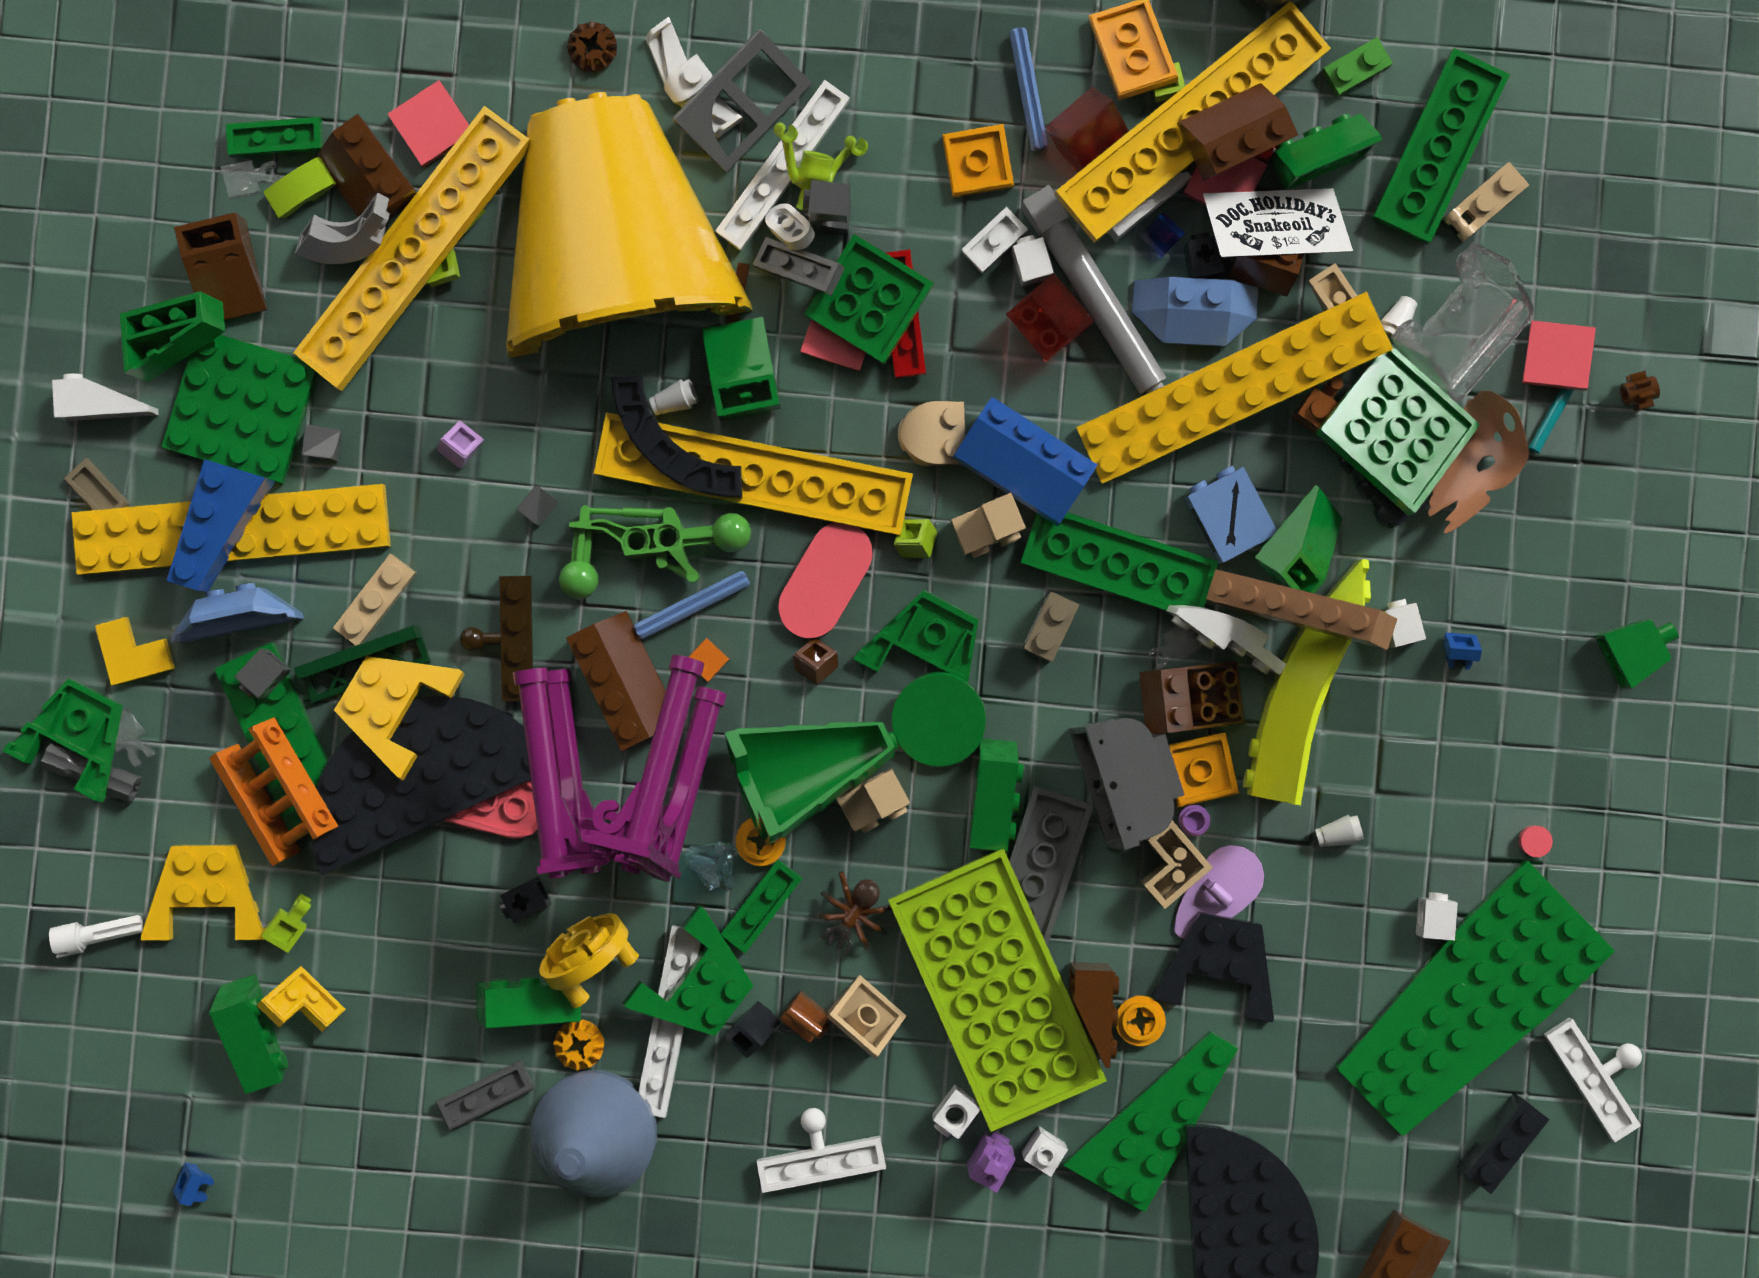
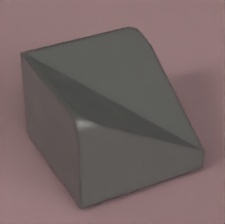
[302,424,342,461]
[517,486,558,526]

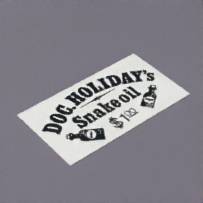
[1203,188,1353,257]

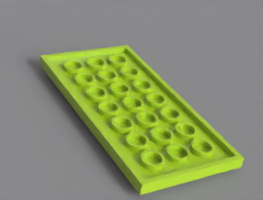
[888,848,1107,1132]

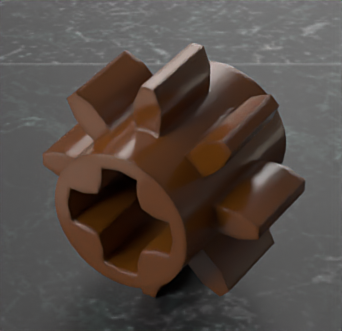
[1620,371,1660,411]

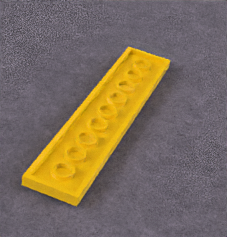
[1054,1,1331,243]
[293,106,531,391]
[1076,291,1393,484]
[594,412,913,535]
[71,484,391,575]

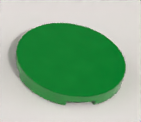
[892,672,986,766]

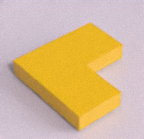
[95,617,175,686]
[257,966,346,1032]

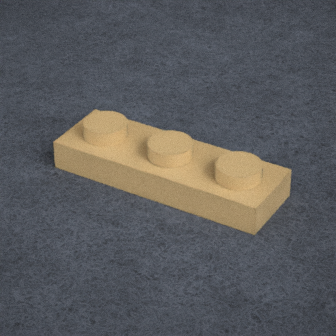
[333,554,417,646]

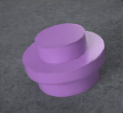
[1178,805,1210,836]

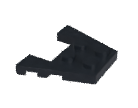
[1152,911,1274,1022]

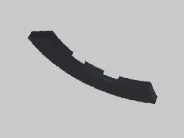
[611,376,743,498]

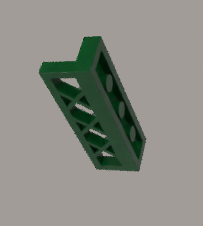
[294,626,431,703]

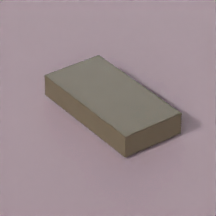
[63,458,131,510]

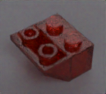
[1045,87,1129,172]
[1005,273,1094,362]

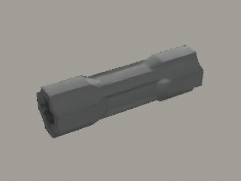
[41,743,142,802]

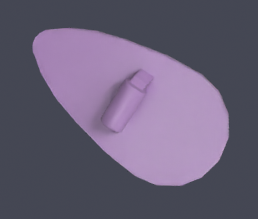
[1174,845,1264,938]

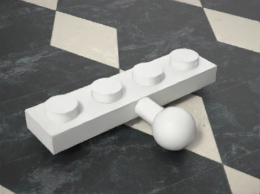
[1543,1018,1642,1143]
[757,1108,886,1193]

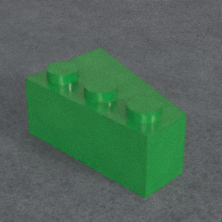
[120,291,225,382]
[970,738,1024,852]
[209,974,288,1094]
[476,977,581,1028]

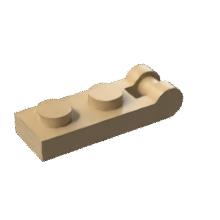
[1443,162,1529,242]

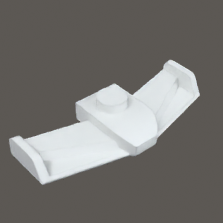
[645,17,743,138]

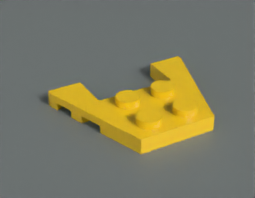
[334,656,465,781]
[141,845,265,940]

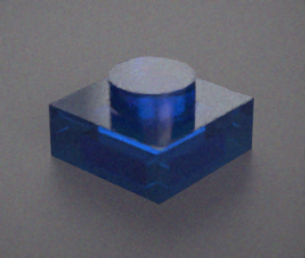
[1140,212,1185,258]

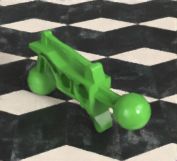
[559,505,751,600]

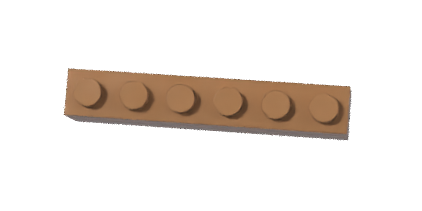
[1206,569,1397,650]

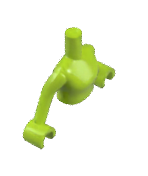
[774,122,868,210]

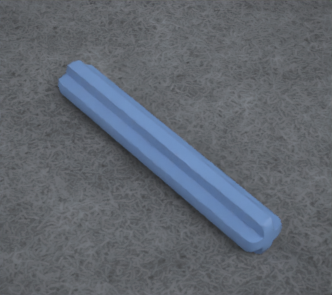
[1010,28,1048,151]
[634,571,750,639]

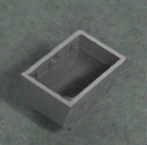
[1069,718,1185,850]

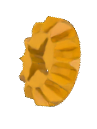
[736,818,786,866]
[1116,995,1166,1046]
[553,1019,604,1071]

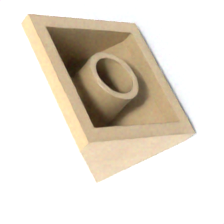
[827,975,907,1059]

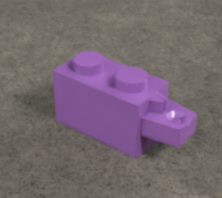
[967,1131,1016,1193]

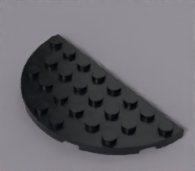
[312,696,531,876]
[1184,1124,1319,1278]

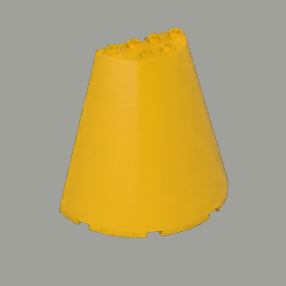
[506,92,752,358]

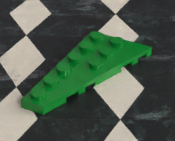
[1062,1031,1238,1212]

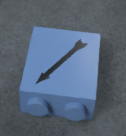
[1184,465,1277,564]

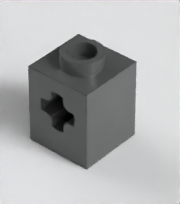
[235,648,291,698]

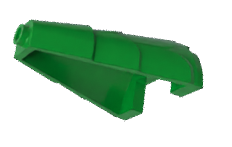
[725,722,898,845]

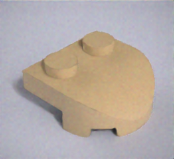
[898,401,965,466]

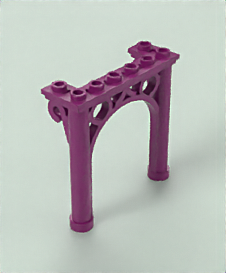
[583,655,727,882]
[513,667,620,879]

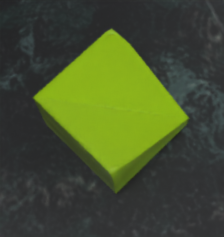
[894,519,937,558]

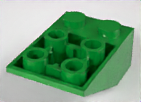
[702,317,781,421]
[1255,485,1343,593]

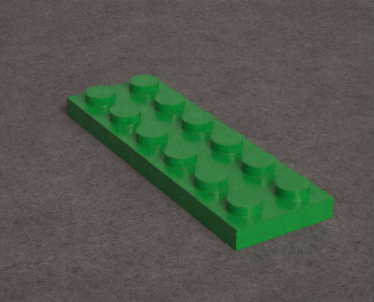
[1371,48,1510,245]
[1020,512,1219,611]
[214,642,328,831]

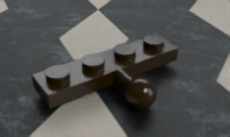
[460,576,533,701]

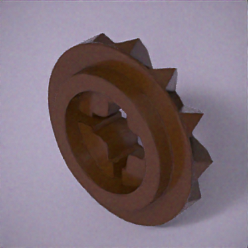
[567,20,617,72]

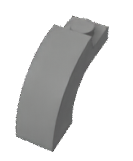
[295,193,390,264]

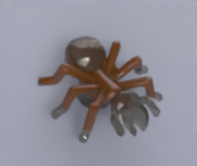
[814,871,892,954]

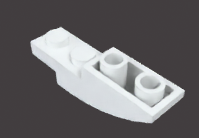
[1166,605,1286,675]

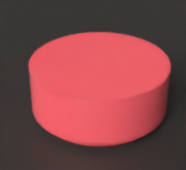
[1518,825,1553,857]

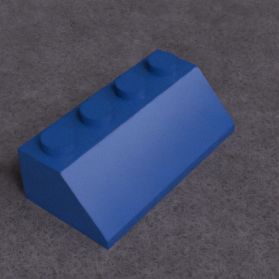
[952,397,1098,526]

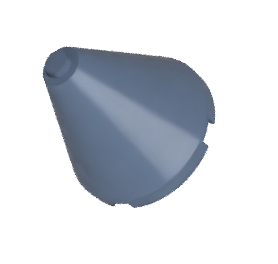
[531,1070,657,1197]

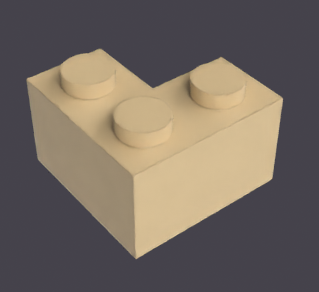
[950,493,1026,559]
[837,767,910,833]
[1140,820,1213,909]

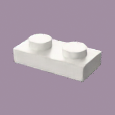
[961,207,1028,274]

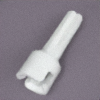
[49,915,144,958]

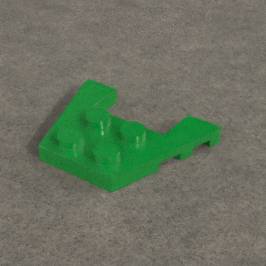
[853,589,979,683]
[3,678,123,803]
[622,904,754,1036]

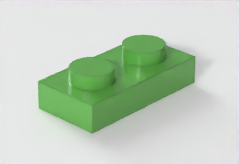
[1321,37,1393,97]

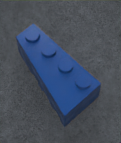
[167,459,275,592]

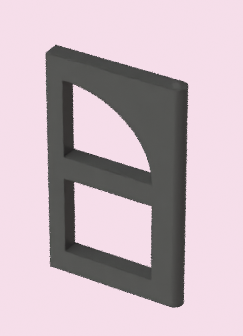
[672,29,812,173]

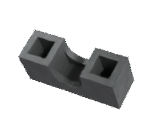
[803,180,851,235]

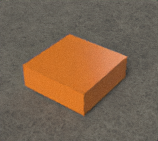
[689,638,730,682]

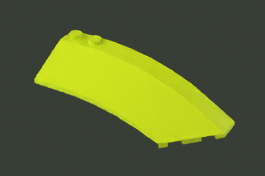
[1243,559,1371,806]

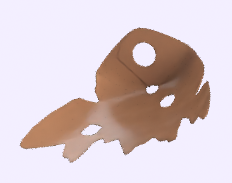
[1428,390,1529,534]

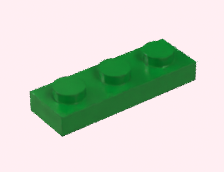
[226,117,324,158]
[721,859,803,953]

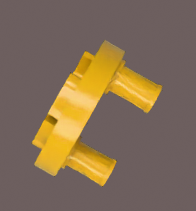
[539,913,639,1008]

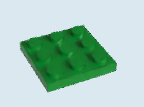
[804,234,934,365]

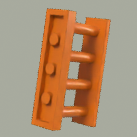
[209,717,338,867]

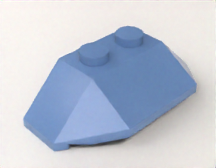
[1132,277,1258,347]
[171,583,304,644]

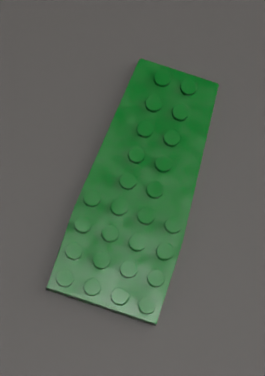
[1335,860,1615,1136]

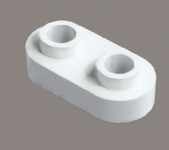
[765,203,815,250]

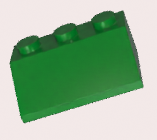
[1269,113,1383,190]

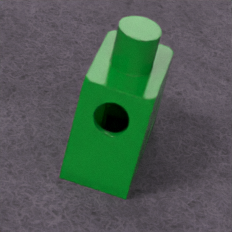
[1594,619,1679,688]

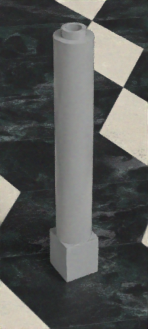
[1020,185,1167,395]

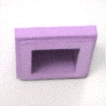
[437,421,484,469]

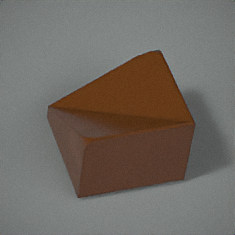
[793,638,838,685]

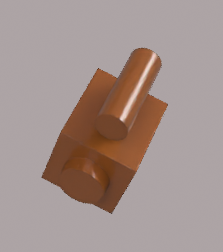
[1291,377,1343,435]
[780,991,830,1043]

